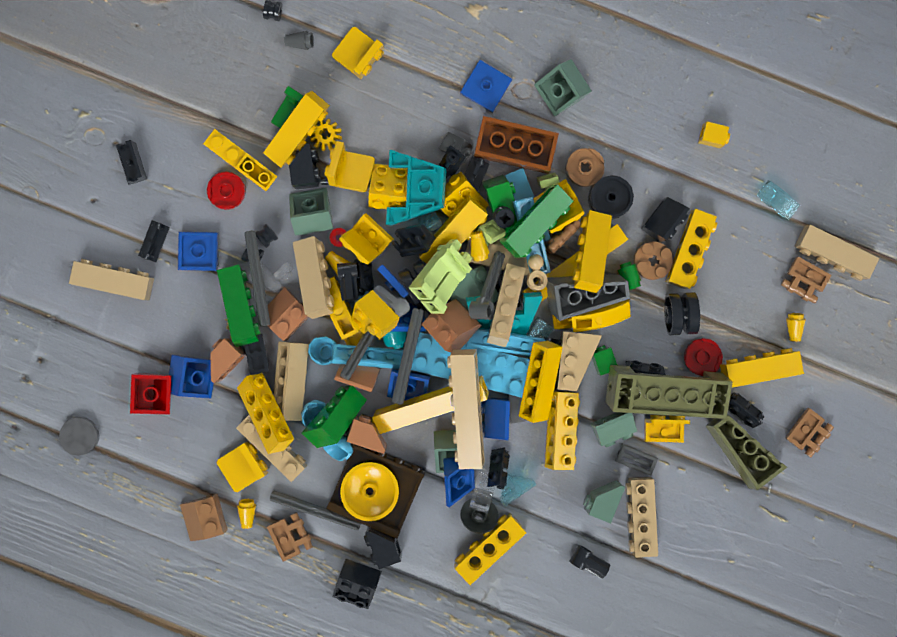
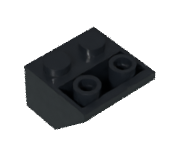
[289,143,321,190]
[641,197,690,242]
[364,527,402,569]
[332,559,382,609]

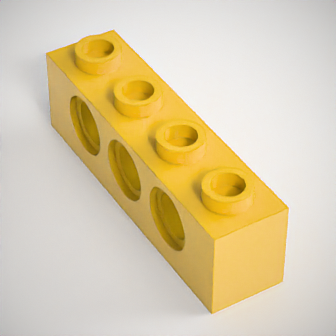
[665,209,717,290]
[237,373,294,454]
[454,513,527,585]

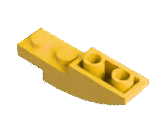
[203,129,278,191]
[329,276,369,347]
[552,299,631,332]

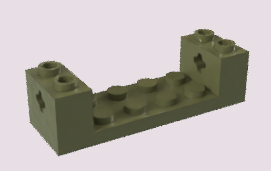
[605,365,733,419]

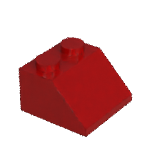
[130,373,172,415]

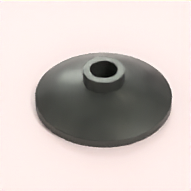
[460,497,499,534]

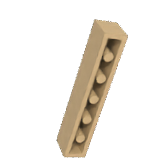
[447,349,485,469]

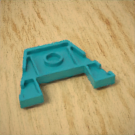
[386,150,446,226]
[466,292,542,335]

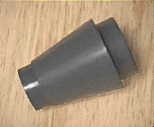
[284,31,314,50]

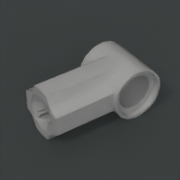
[373,285,410,317]

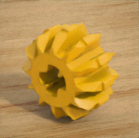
[310,119,342,152]

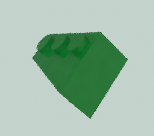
[482,175,517,239]
[301,385,367,448]

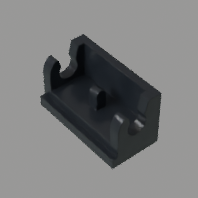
[116,140,147,185]
[392,224,436,257]
[244,334,269,375]

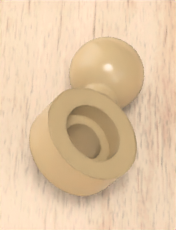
[527,254,548,291]

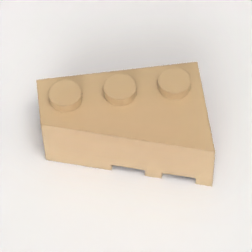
[555,331,602,391]

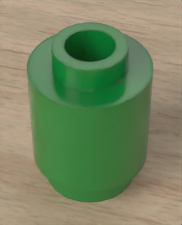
[617,261,641,290]

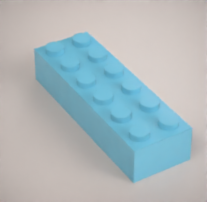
[411,332,530,398]

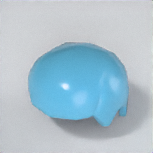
[308,336,336,365]
[301,400,326,427]
[323,435,353,461]

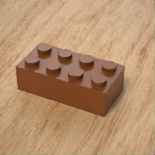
[474,116,559,174]

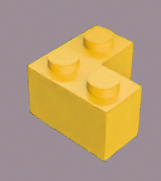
[351,290,400,340]

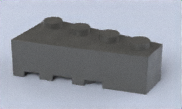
[546,274,630,321]

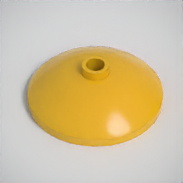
[340,462,399,521]

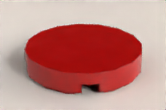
[207,171,246,210]
[684,338,723,376]

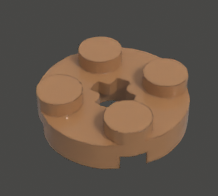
[566,148,604,187]
[633,242,673,280]

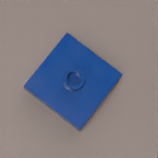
[460,60,512,113]
[178,232,218,271]
[377,265,409,298]

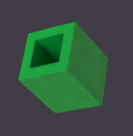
[592,345,617,376]

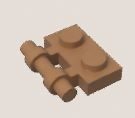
[547,220,581,254]
[781,257,832,303]
[785,408,834,458]
[267,512,313,562]

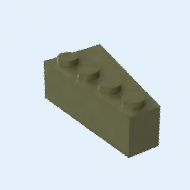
[706,415,788,490]

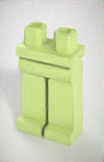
[408,239,472,314]

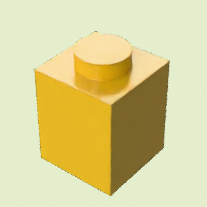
[698,122,730,148]

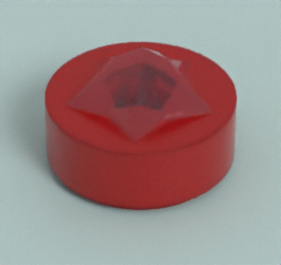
[329,228,347,247]

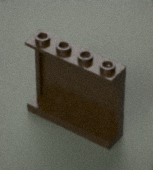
[326,444,425,539]

